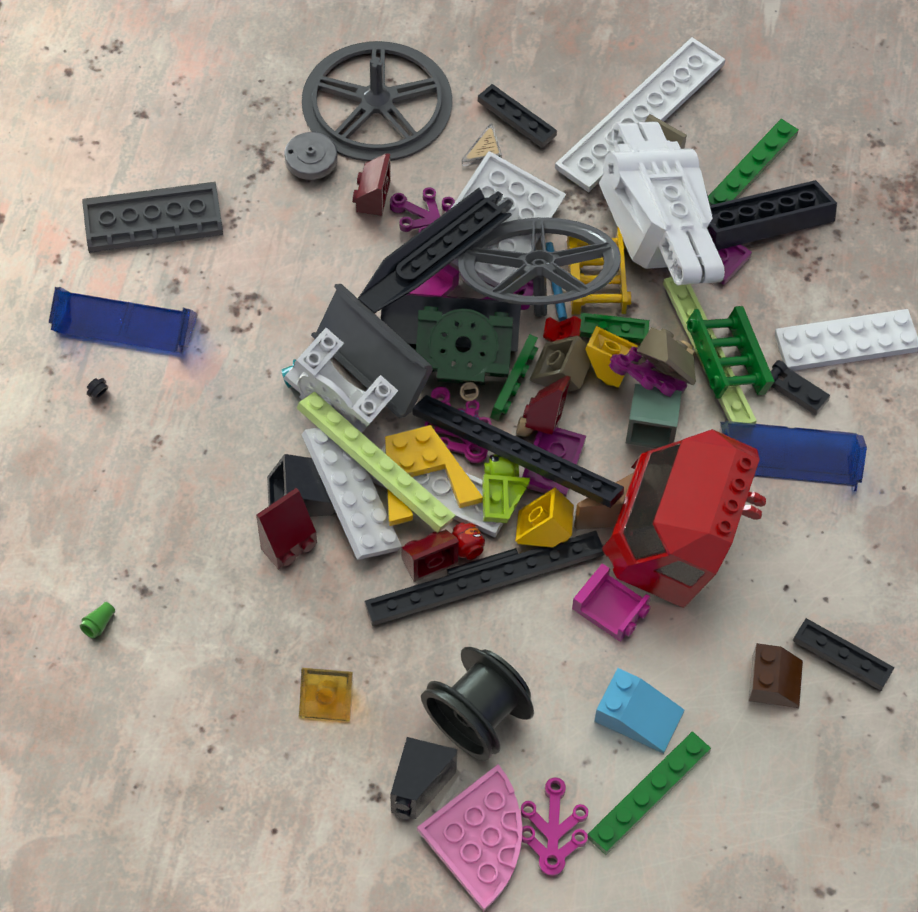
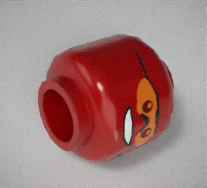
[451,522,485,560]

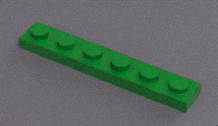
[708,118,799,205]
[587,731,711,855]

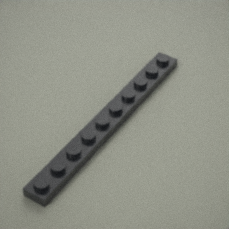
[412,395,624,508]
[364,530,604,626]

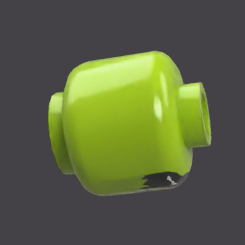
[484,454,519,477]

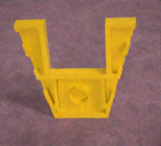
[385,425,483,526]

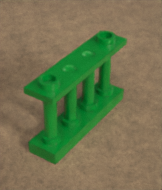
[686,306,775,399]

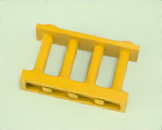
[567,227,631,315]

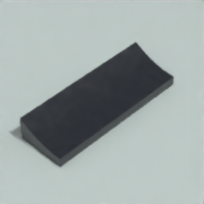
[707,180,837,250]
[381,293,521,352]

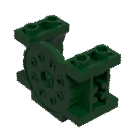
[416,306,513,385]

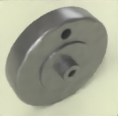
[284,132,338,180]

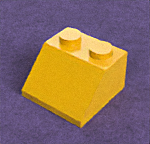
[515,487,574,547]

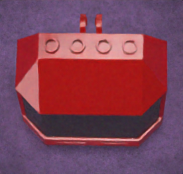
[602,429,766,608]

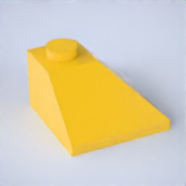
[585,326,638,388]

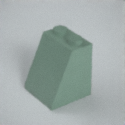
[625,384,682,448]

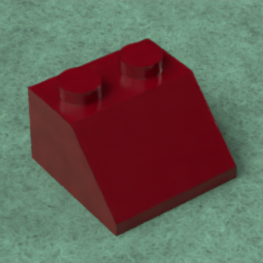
[352,153,391,216]
[523,376,571,435]
[401,529,459,582]

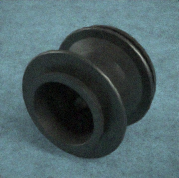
[421,647,534,761]

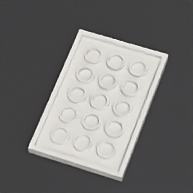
[451,151,566,287]

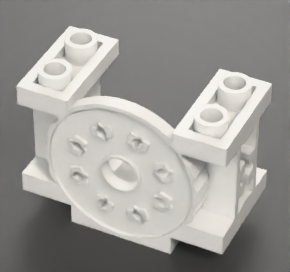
[283,328,398,433]

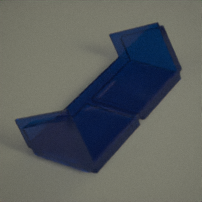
[49,287,198,353]
[719,421,867,491]

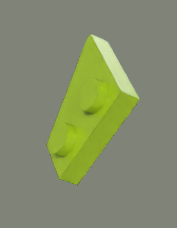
[482,474,530,523]

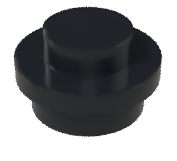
[86,378,109,400]

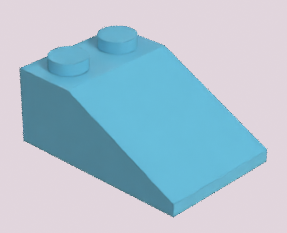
[594,668,685,754]

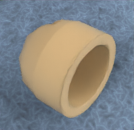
[460,382,479,401]
[516,417,533,437]

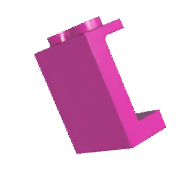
[410,264,459,296]
[572,563,651,642]

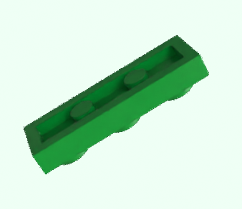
[579,313,650,344]

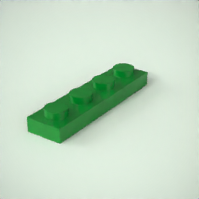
[490,334,539,421]

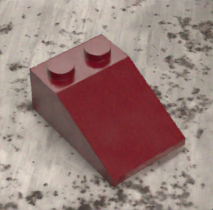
[256,488,317,569]

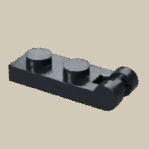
[770,360,830,415]

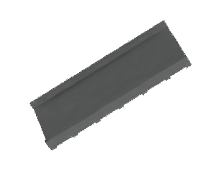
[82,181,223,253]
[311,284,433,418]

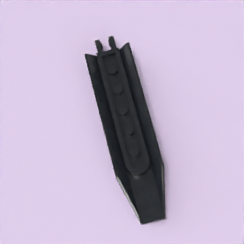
[358,188,513,314]

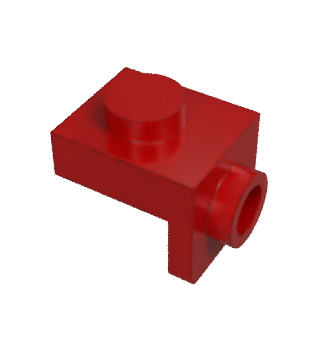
[543,316,582,342]

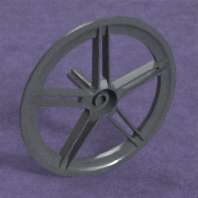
[302,41,452,162]
[458,217,621,317]

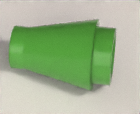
[80,602,115,638]

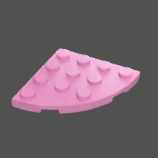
[417,764,522,912]

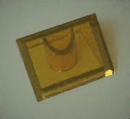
[299,668,354,721]

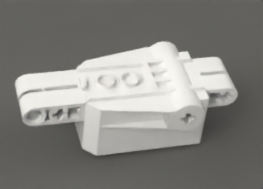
[599,122,725,285]

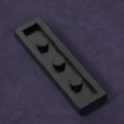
[477,84,557,148]
[793,618,895,691]

